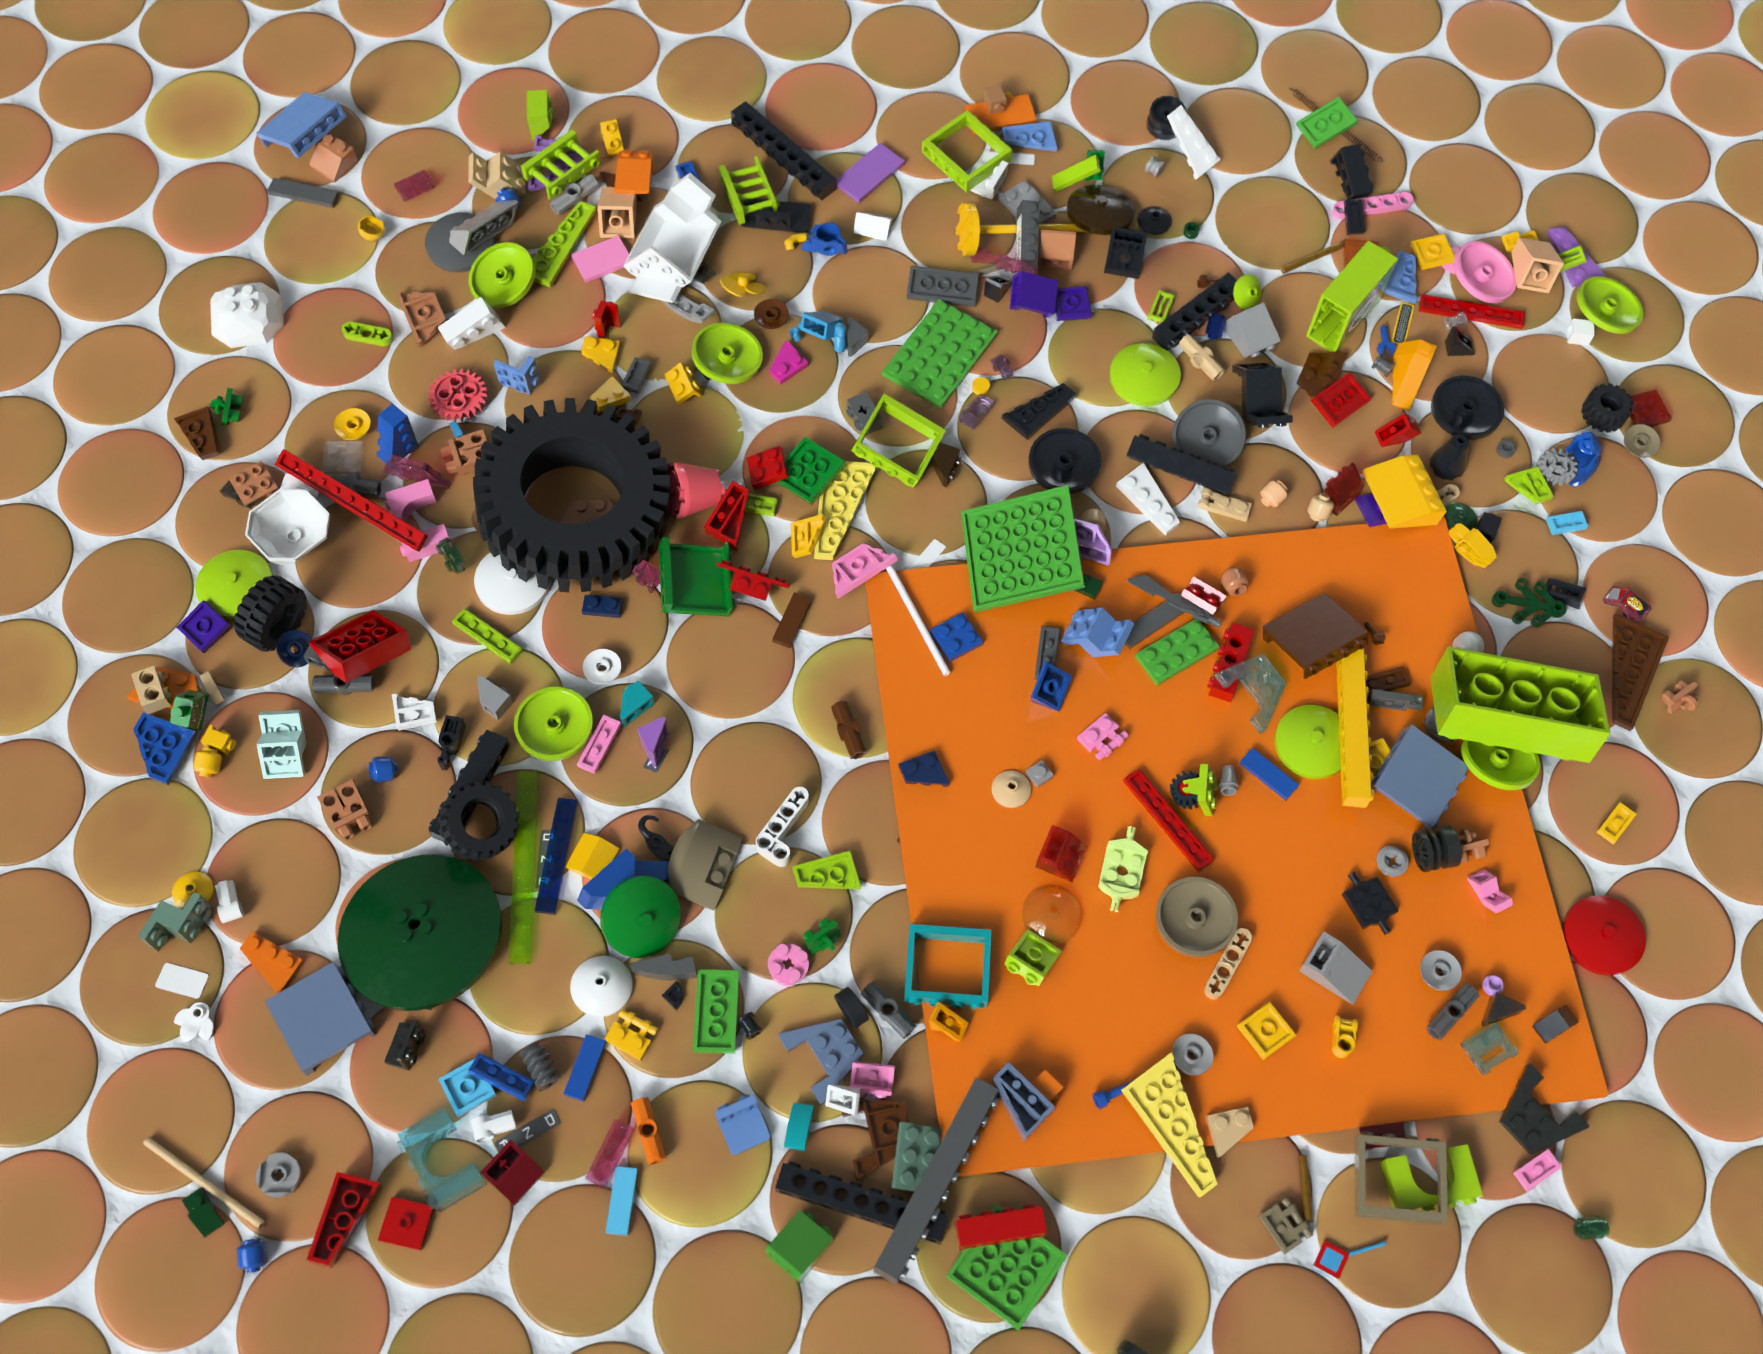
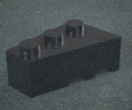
[1330,144,1373,200]

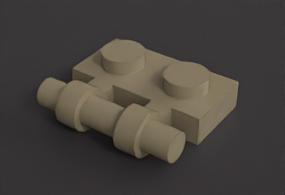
[1258,1197,1314,1254]

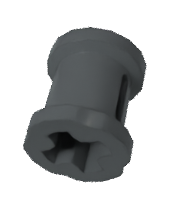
[1371,354,1395,377]

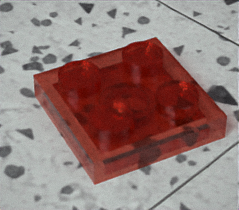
[1630,390,1672,427]

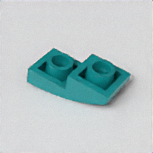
[784,1103,815,1151]

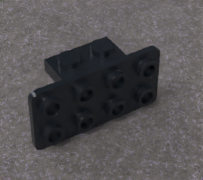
[740,198,811,233]

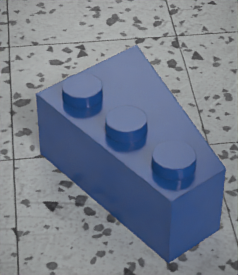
[377,403,419,469]

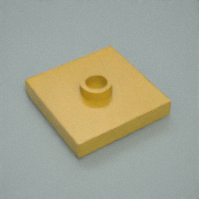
[1411,234,1455,270]
[1237,1002,1296,1060]

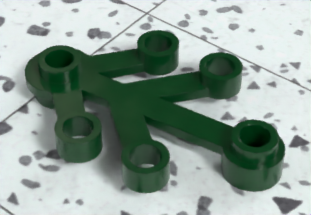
[1491,578,1567,628]

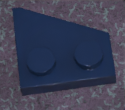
[898,750,949,787]

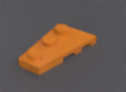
[239,931,304,994]

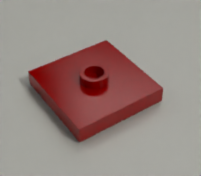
[378,1197,434,1251]

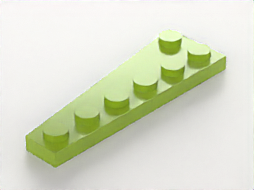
[533,201,596,288]

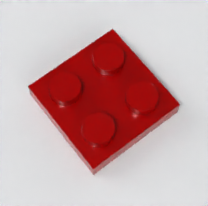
[746,446,788,490]

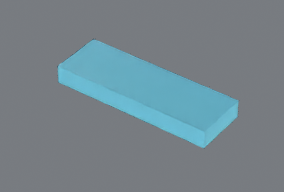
[606,1166,638,1236]

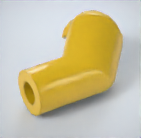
[784,233,806,250]

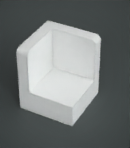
[1567,319,1594,345]

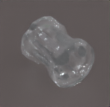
[1443,312,1468,332]

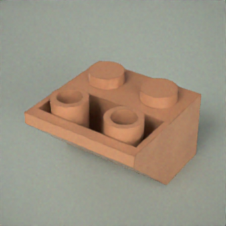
[1038,230,1076,270]

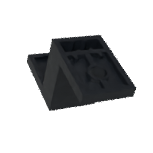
[1104,227,1147,279]
[1232,362,1293,428]

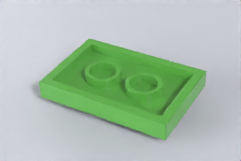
[1296,97,1358,149]

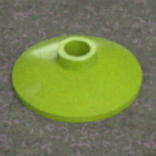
[1233,274,1262,310]

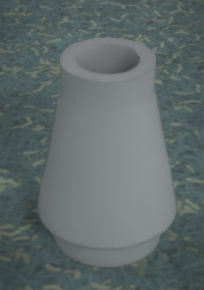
[1219,765,1239,796]

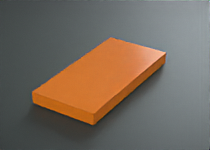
[964,94,1036,135]

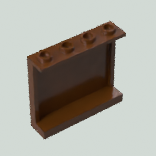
[1263,593,1368,679]

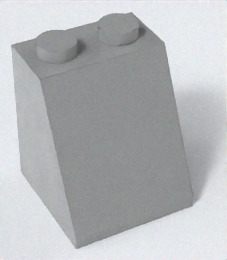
[1221,302,1281,358]

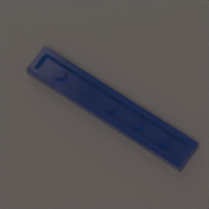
[534,798,578,915]

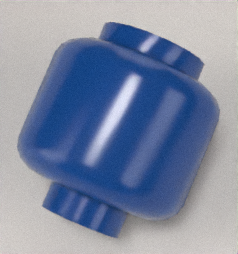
[495,187,521,209]
[368,756,398,782]
[237,1238,268,1273]

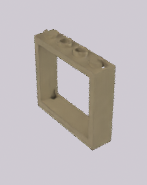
[1355,1132,1448,1225]

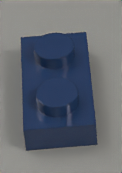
[582,595,623,618]

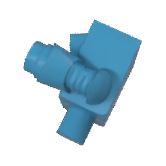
[790,311,847,352]

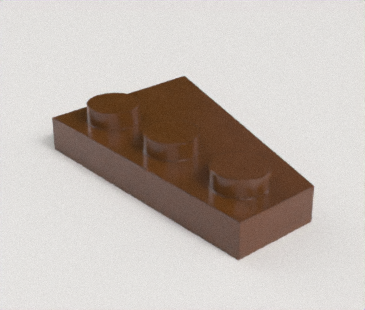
[174,406,220,460]

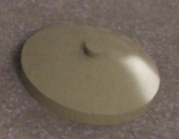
[1155,877,1238,957]

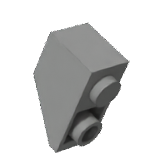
[477,675,513,720]

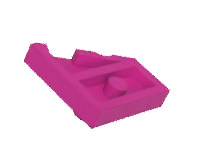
[769,340,808,385]

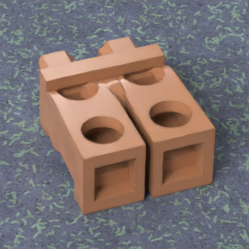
[440,429,488,476]
[317,779,372,841]

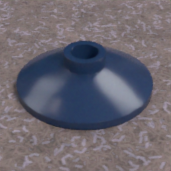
[276,630,312,668]

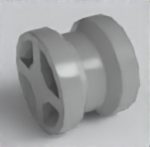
[1145,156,1165,178]

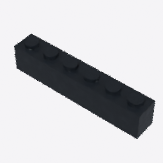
[1126,434,1237,496]
[428,729,510,842]

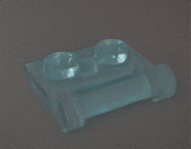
[1460,1022,1519,1075]

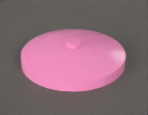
[1454,241,1516,303]

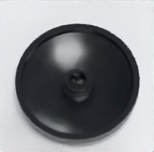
[1431,375,1504,440]
[1028,428,1102,494]

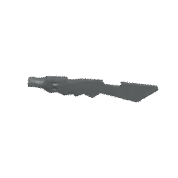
[1128,575,1222,628]

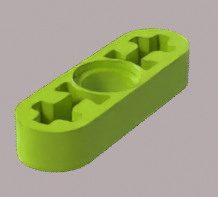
[341,322,393,346]

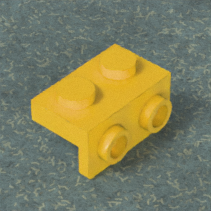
[664,362,702,404]

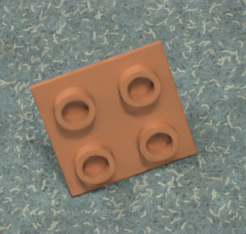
[228,461,278,506]

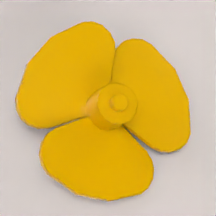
[720,272,766,297]

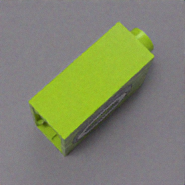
[1306,240,1398,352]

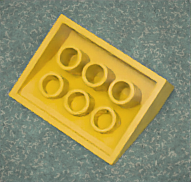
[1362,455,1447,528]

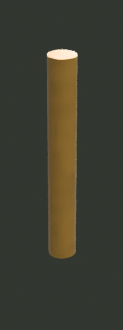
[1298,1155,1313,1222]

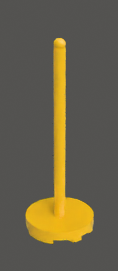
[956,203,1087,256]

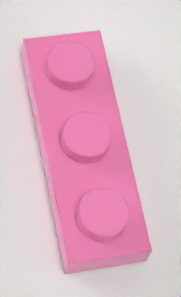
[577,715,622,774]

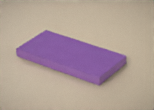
[836,143,905,203]

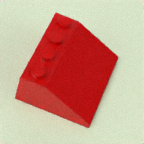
[309,610,411,683]

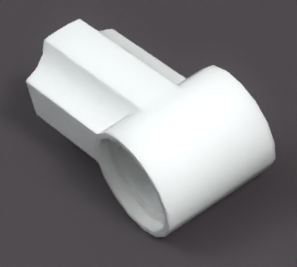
[215,880,244,923]
[471,1110,517,1142]

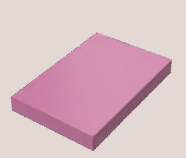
[571,235,629,283]

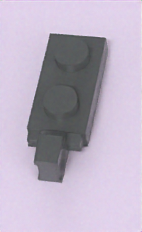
[1367,689,1424,711]

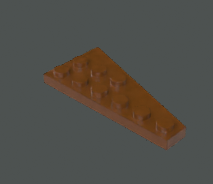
[1612,613,1669,731]

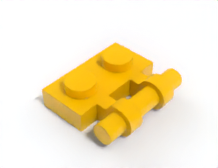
[604,1009,659,1061]

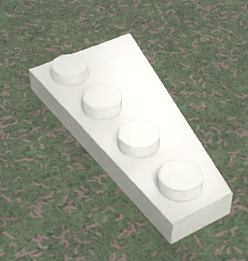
[1167,105,1221,180]
[1116,463,1180,536]

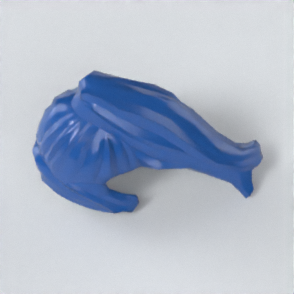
[1565,432,1602,487]

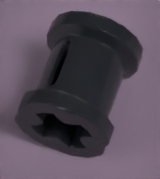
[737,1012,763,1040]

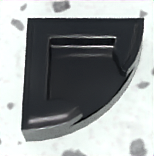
[662,981,683,1011]

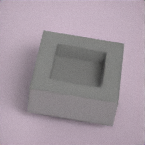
[1026,760,1054,788]

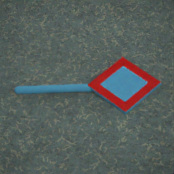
[1313,1240,1386,1279]

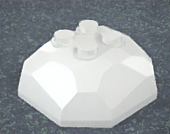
[210,283,284,348]
[245,489,330,565]

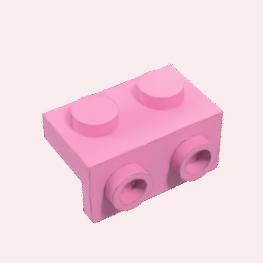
[850,1061,895,1098]

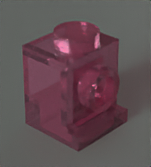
[632,560,660,593]

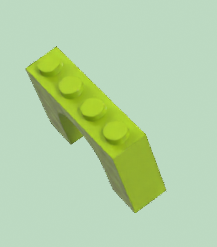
[1380,1144,1483,1212]

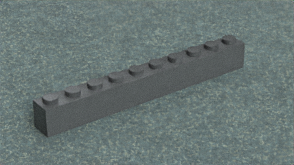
[873,1077,1000,1285]

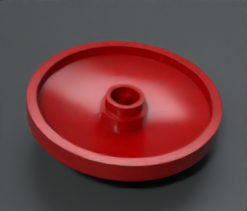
[1562,896,1646,976]

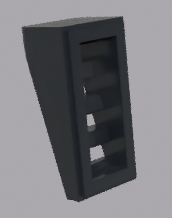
[1546,578,1586,610]

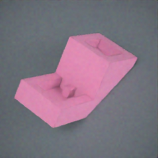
[1467,869,1513,913]

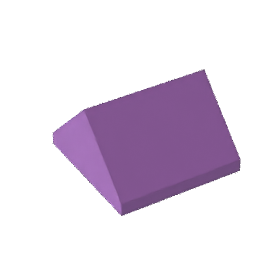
[637,717,669,767]

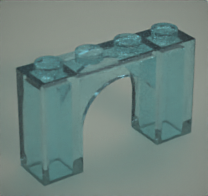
[397,1107,486,1212]

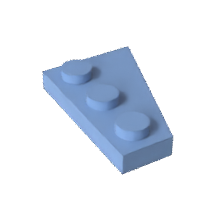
[1384,250,1417,304]

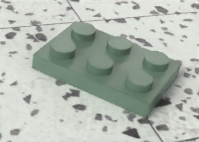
[892,1122,941,1192]

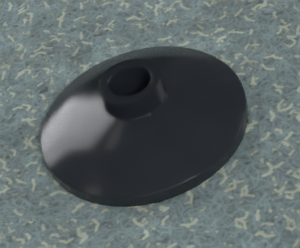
[1138,206,1172,235]

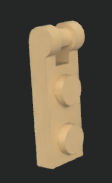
[1198,488,1252,522]

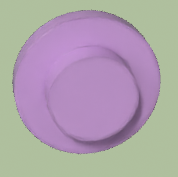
[1482,975,1504,996]

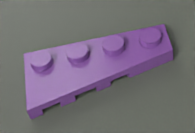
[1547,226,1606,287]

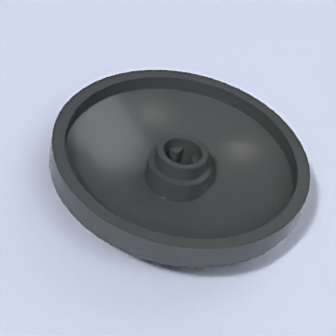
[425,212,495,272]
[1172,399,1246,469]

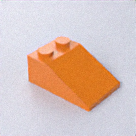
[614,149,654,194]

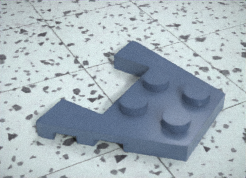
[778,1019,863,1106]

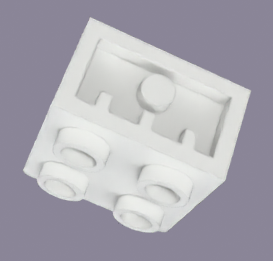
[970,161,1008,200]

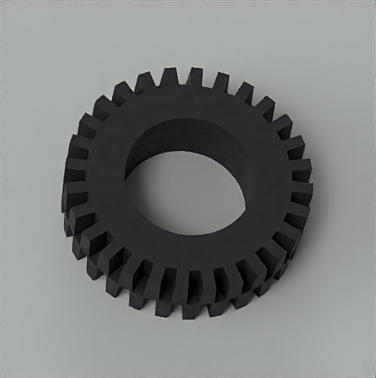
[473,398,670,592]

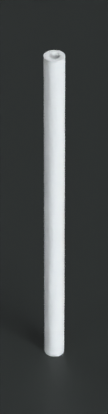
[886,565,951,676]

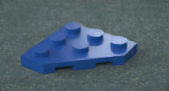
[133,712,198,785]

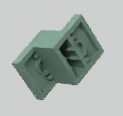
[138,892,213,951]

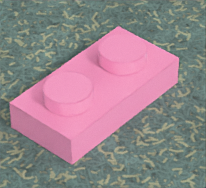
[1513,1149,1562,1192]

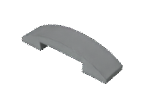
[661,292,715,323]

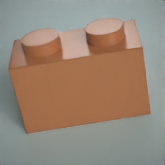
[309,132,358,182]

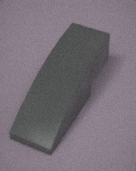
[630,954,697,981]

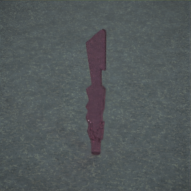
[971,248,1037,275]

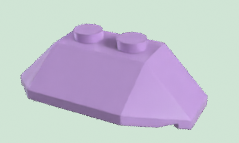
[1075,519,1112,566]

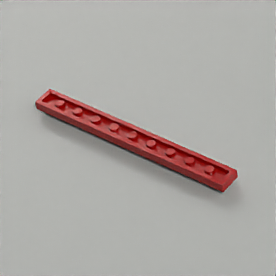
[274,449,429,552]

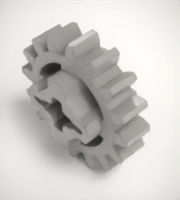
[1536,448,1578,486]

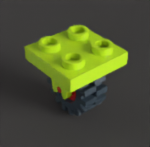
[1170,764,1218,816]

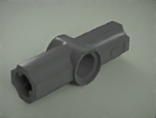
[327,473,382,498]
[312,674,375,695]
[860,981,916,1039]
[1426,984,1480,1041]

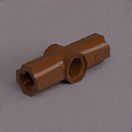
[831,701,866,760]

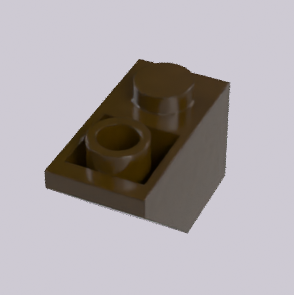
[933,442,962,488]

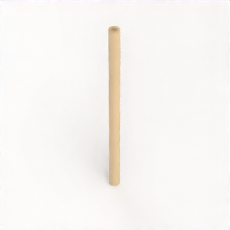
[143,1137,265,1229]

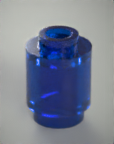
[1205,313,1226,341]

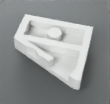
[392,694,437,731]

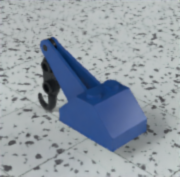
[577,815,673,910]

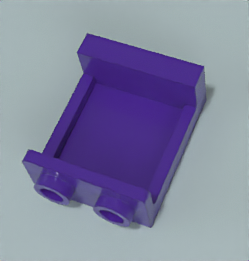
[1010,271,1058,318]

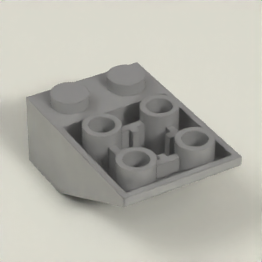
[1299,931,1372,1005]

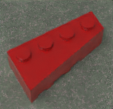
[306,1172,382,1268]

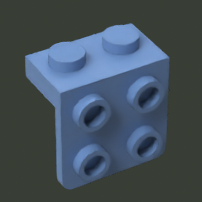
[493,356,541,395]
[715,1094,770,1155]

